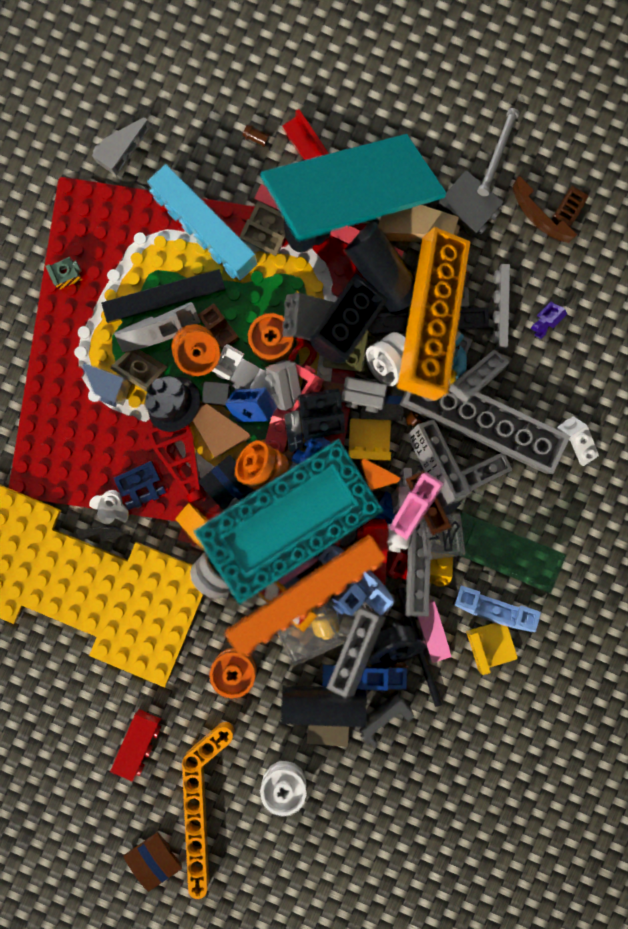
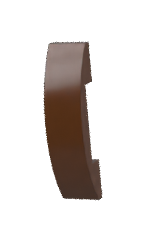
[512,176,577,243]

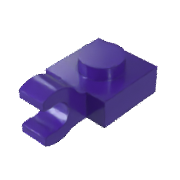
[531,302,567,339]

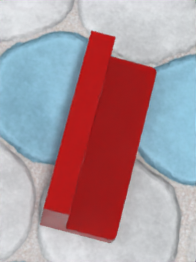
[282,109,329,161]

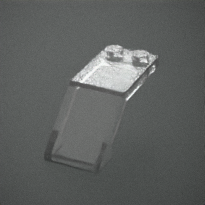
[276,598,391,666]

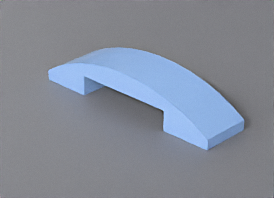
[318,544,394,616]
[455,585,541,632]

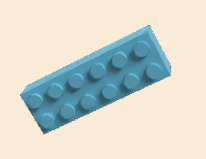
[147,164,257,281]

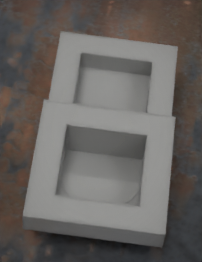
[391,468,412,514]

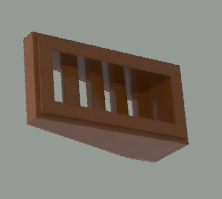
[551,186,589,227]

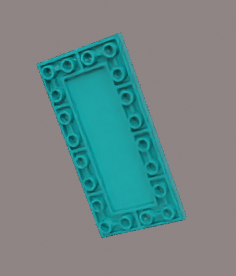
[261,134,446,241]
[193,439,383,604]

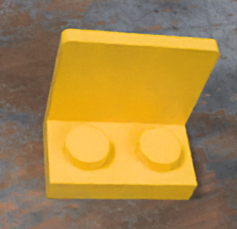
[348,418,391,461]
[466,622,517,675]

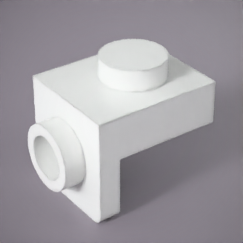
[213,344,245,380]

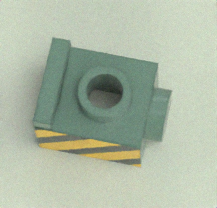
[46,257,82,289]

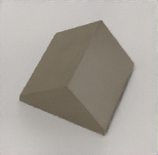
[110,349,168,392]

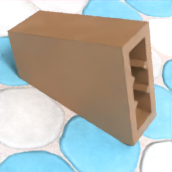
[193,403,251,458]

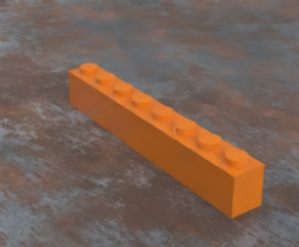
[225,535,385,656]

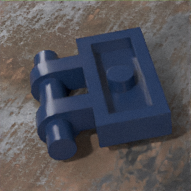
[113,461,167,510]

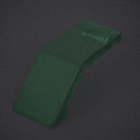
[446,512,567,594]

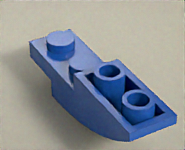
[322,664,407,690]

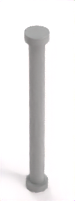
[477,108,520,196]

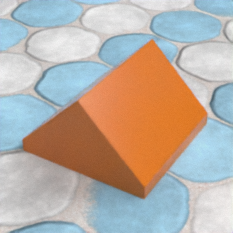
[359,458,401,490]

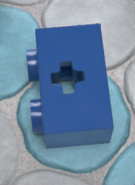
[225,388,277,422]

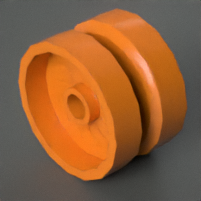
[248,313,294,363]
[171,324,220,376]
[235,440,288,490]
[209,648,257,699]

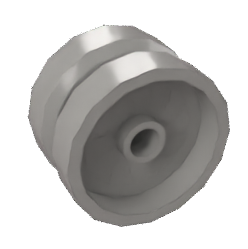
[190,551,230,599]

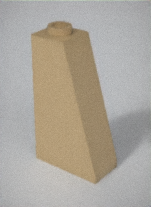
[378,205,460,242]

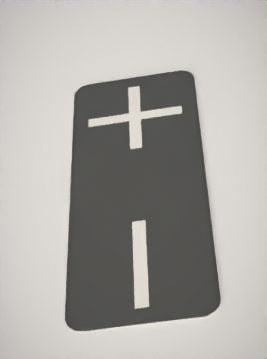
[284,410,304,452]

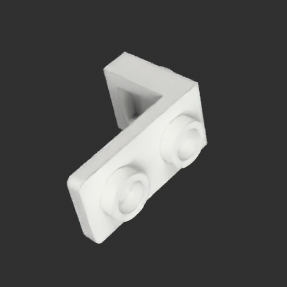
[557,416,599,466]

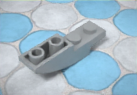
[114,302,200,352]

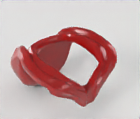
[286,337,317,367]

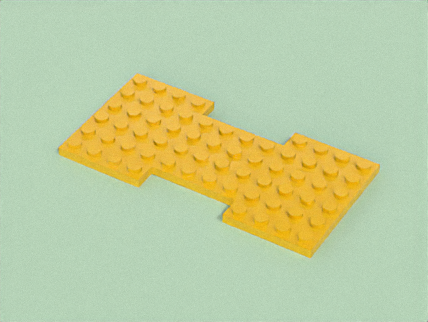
[0,485,204,687]

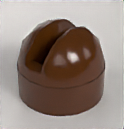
[406,411,424,429]

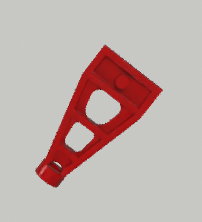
[147,425,204,503]

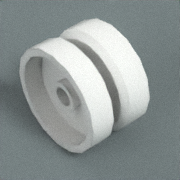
[366,332,405,386]
[260,761,307,816]

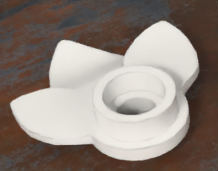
[90,490,129,524]

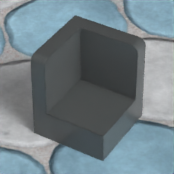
[202,382,231,406]

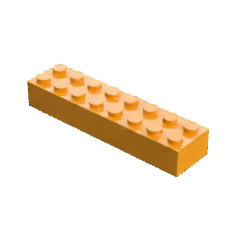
[397,227,470,400]

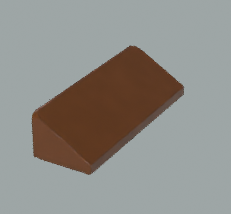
[406,470,452,535]

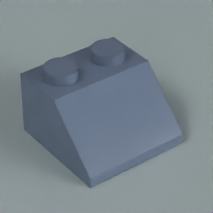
[83,363,132,407]

